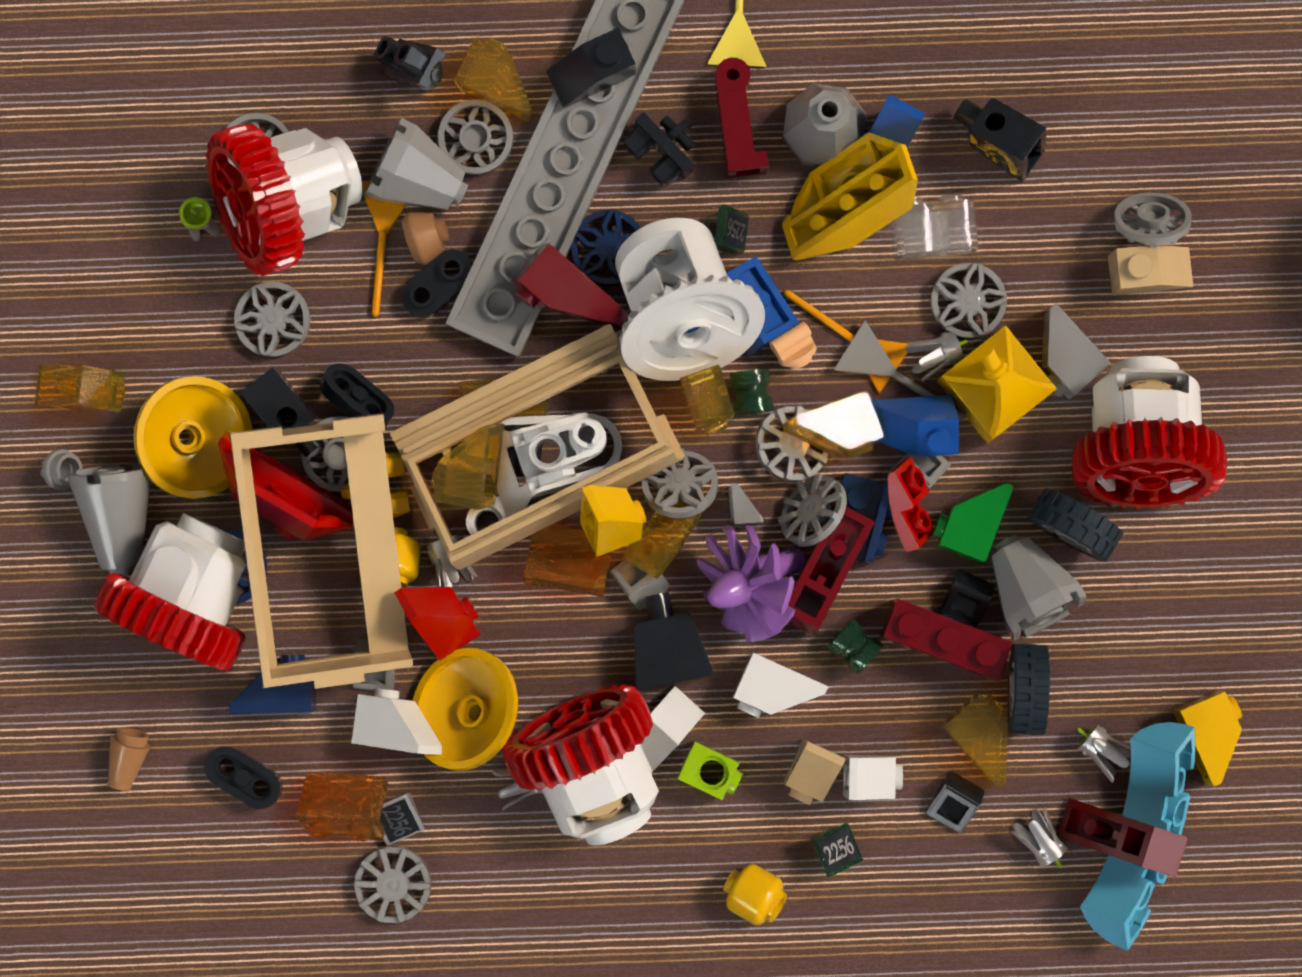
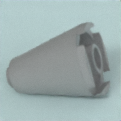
[68,463,151,575]

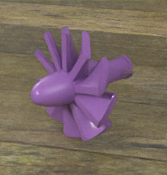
[697,525,805,642]

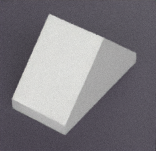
[641,686,705,771]

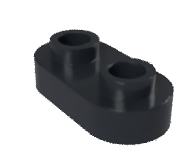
[402,249,472,318]
[320,363,394,427]
[205,746,283,809]

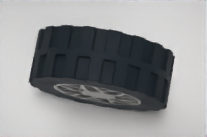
[1028,488,1123,562]
[1007,644,1050,735]

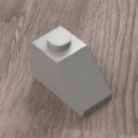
[1042,304,1111,399]

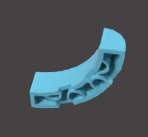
[1080,722,1195,951]

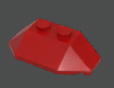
[217,431,354,541]

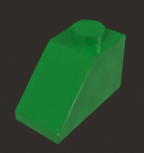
[932,483,1014,564]

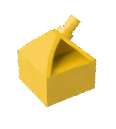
[937,325,1057,443]

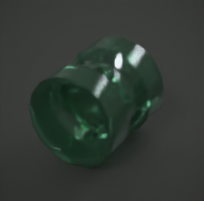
[730,369,773,415]
[827,618,884,675]

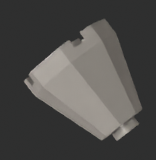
[782,83,867,166]
[364,118,468,211]
[992,535,1087,641]

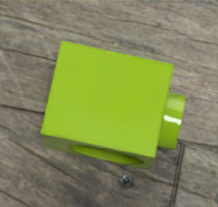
[677,740,743,800]

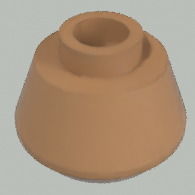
[402,212,450,265]

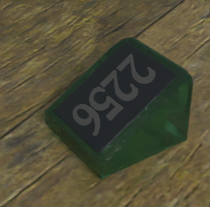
[715,205,749,254]
[810,822,863,878]

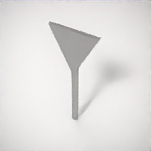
[833,320,965,420]

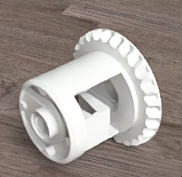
[615,218,765,381]

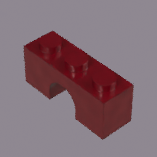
[879,599,1013,681]

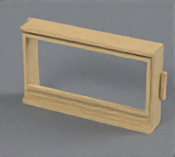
[390,324,686,570]
[230,413,413,689]

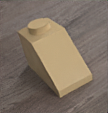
[1108,245,1193,296]
[783,739,846,805]

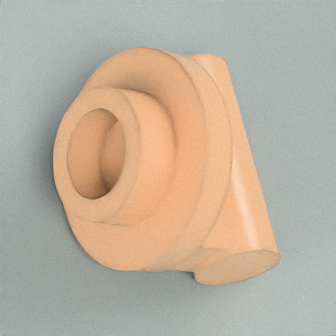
[769,322,817,369]

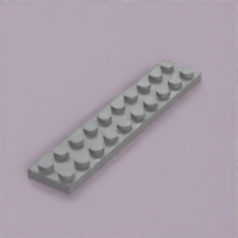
[445,0,685,359]

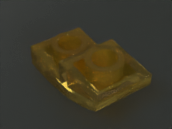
[622,495,703,579]

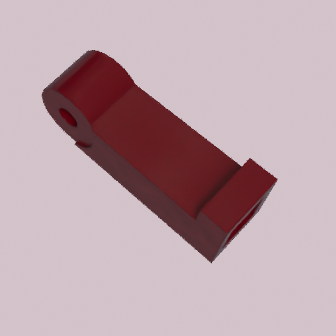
[715,57,769,178]

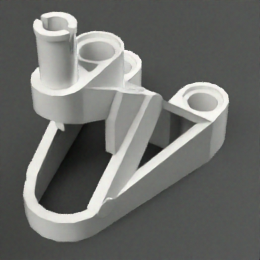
[441,413,623,535]

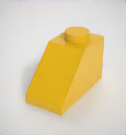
[580,485,646,557]
[1172,691,1242,787]

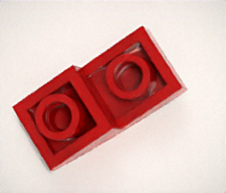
[888,456,934,553]

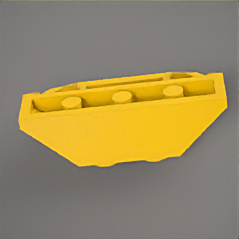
[782,132,918,261]

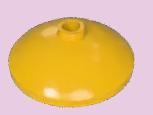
[134,376,253,499]
[413,648,518,771]

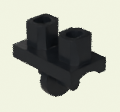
[373,36,446,90]
[624,112,695,187]

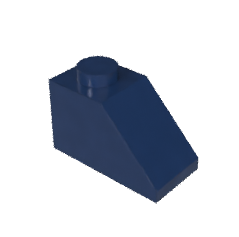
[229,655,316,714]

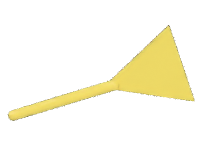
[707,0,767,67]

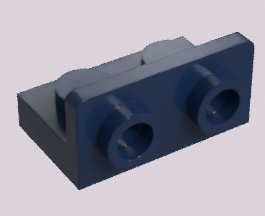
[834,473,892,564]

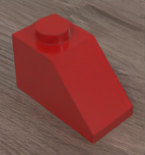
[394,587,481,660]

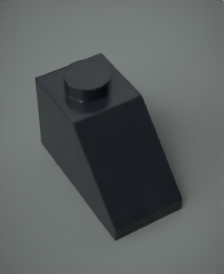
[546,27,636,109]

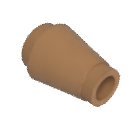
[107,727,151,791]

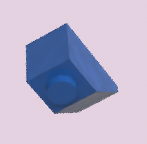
[869,94,925,148]
[871,394,959,457]

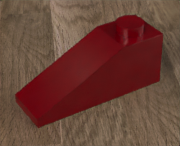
[510,243,629,329]
[788,507,875,636]
[1057,798,1188,878]

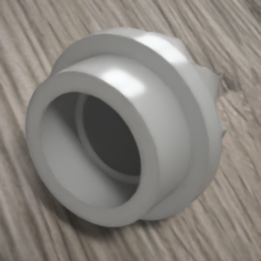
[40,449,83,490]

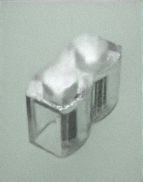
[891,194,978,260]

